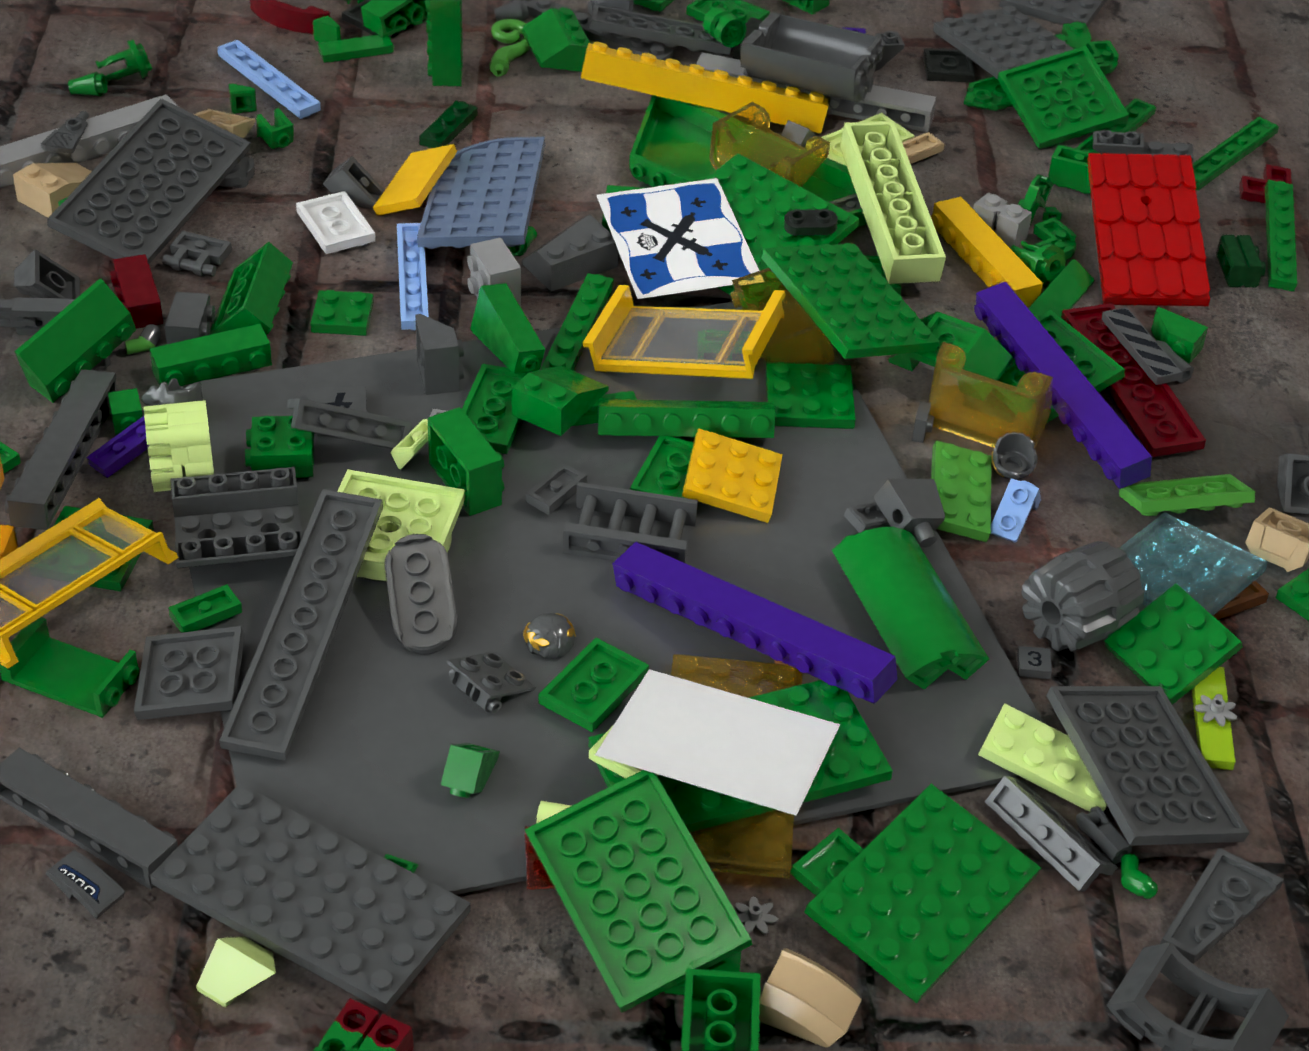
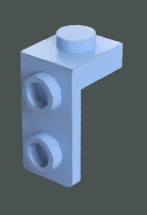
[991,478,1041,542]

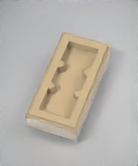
[902,132,945,164]

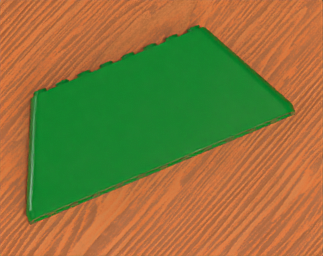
[629,95,867,228]

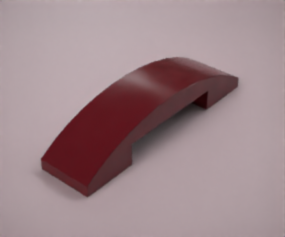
[250,0,330,34]

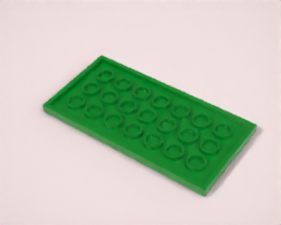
[588,680,893,832]

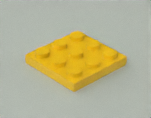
[682,428,783,523]

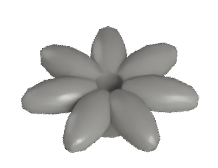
[1194,694,1237,727]
[735,896,778,934]

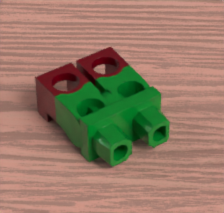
[313,998,414,1051]

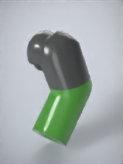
[124,324,161,355]

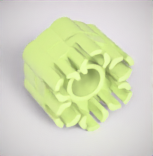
[144,400,214,492]

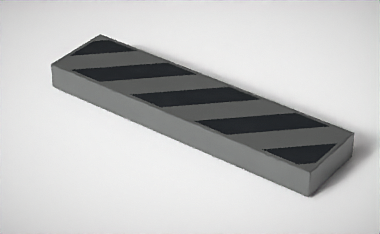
[1101,307,1182,385]

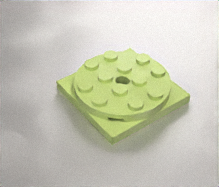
[337,469,466,582]

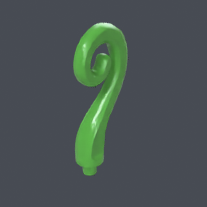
[490,19,531,77]

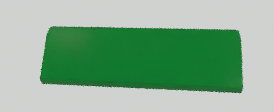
[1028,259,1095,318]

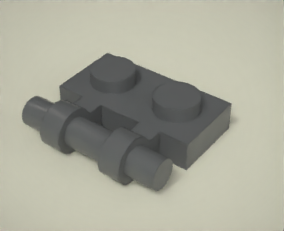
[162,231,232,277]

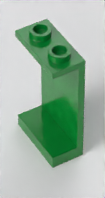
[0,617,140,718]

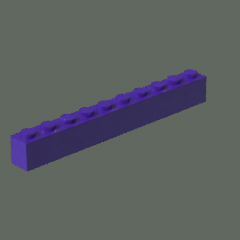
[974,281,1152,489]
[612,542,897,704]

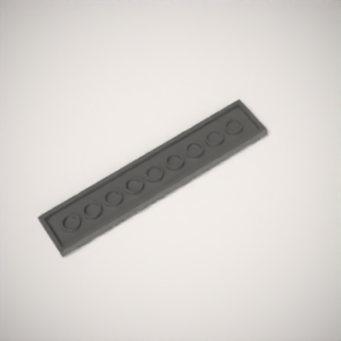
[219,489,383,761]

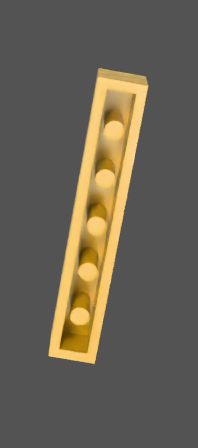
[931,196,1043,308]

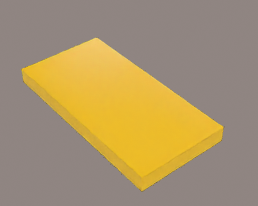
[373,144,457,215]

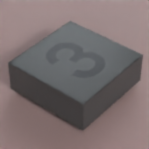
[1017,646,1052,679]

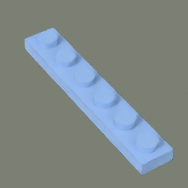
[217,40,321,119]
[397,223,429,330]

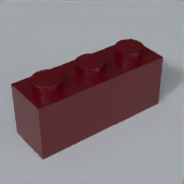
[109,254,163,329]

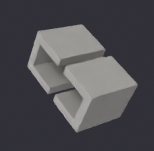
[973,193,1032,247]

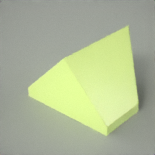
[196,937,276,1008]

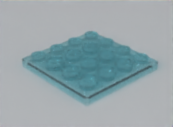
[1120,512,1268,616]

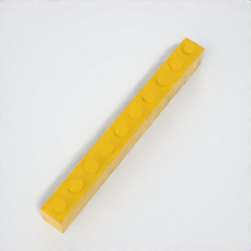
[581,42,829,134]

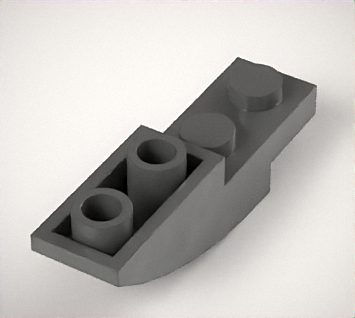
[1093,130,1193,164]

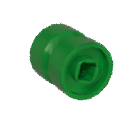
[703,6,747,48]

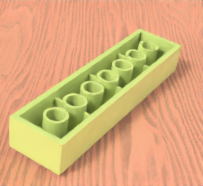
[840,121,946,284]

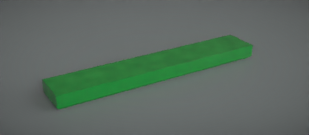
[1075,98,1156,153]
[1193,117,1279,191]

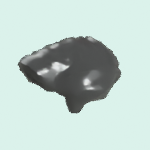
[142,378,203,406]

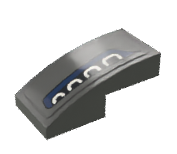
[46,850,125,919]

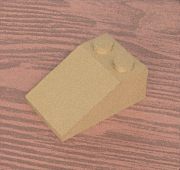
[13,163,92,218]

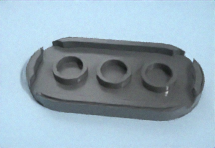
[385,534,458,654]

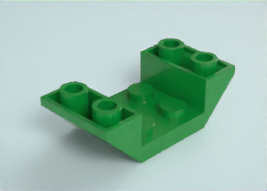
[888,311,1013,400]

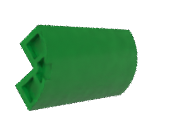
[832,526,990,689]

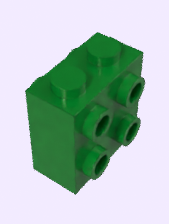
[245,416,314,478]

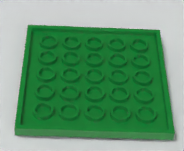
[704,153,859,310]

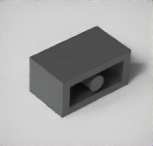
[165,292,215,344]

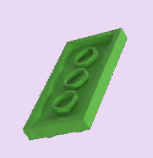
[931,440,992,542]
[1119,474,1255,516]

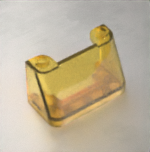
[710,102,830,187]
[730,268,835,364]
[928,342,1053,449]

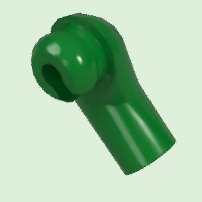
[1121,854,1158,899]

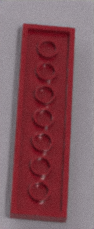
[1061,303,1206,457]

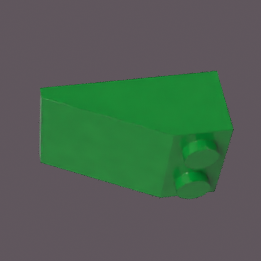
[512,365,609,436]

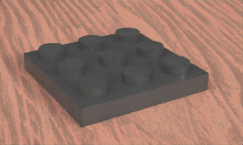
[134,626,245,720]

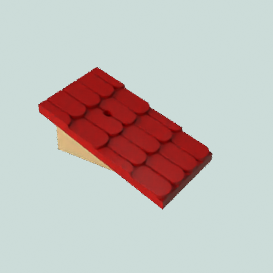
[1087,153,1210,306]

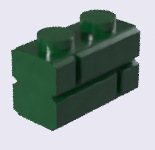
[1216,235,1266,287]

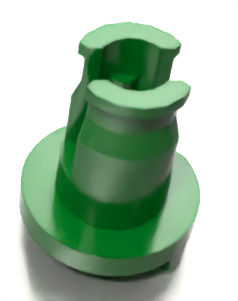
[95,39,153,84]
[1010,240,1066,286]

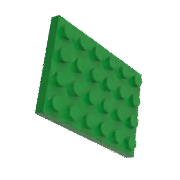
[761,243,940,359]
[525,770,752,1013]
[804,783,1041,1004]

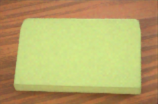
[390,419,428,469]

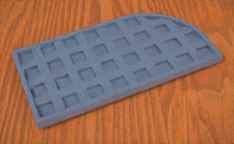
[417,137,545,249]

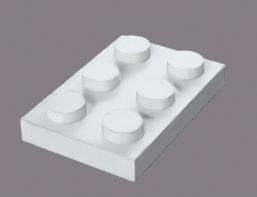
[296,191,375,254]

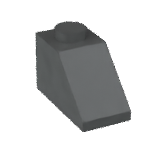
[323,156,385,209]

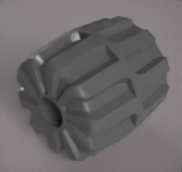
[1021,541,1145,652]

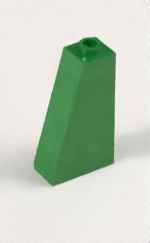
[470,283,545,374]

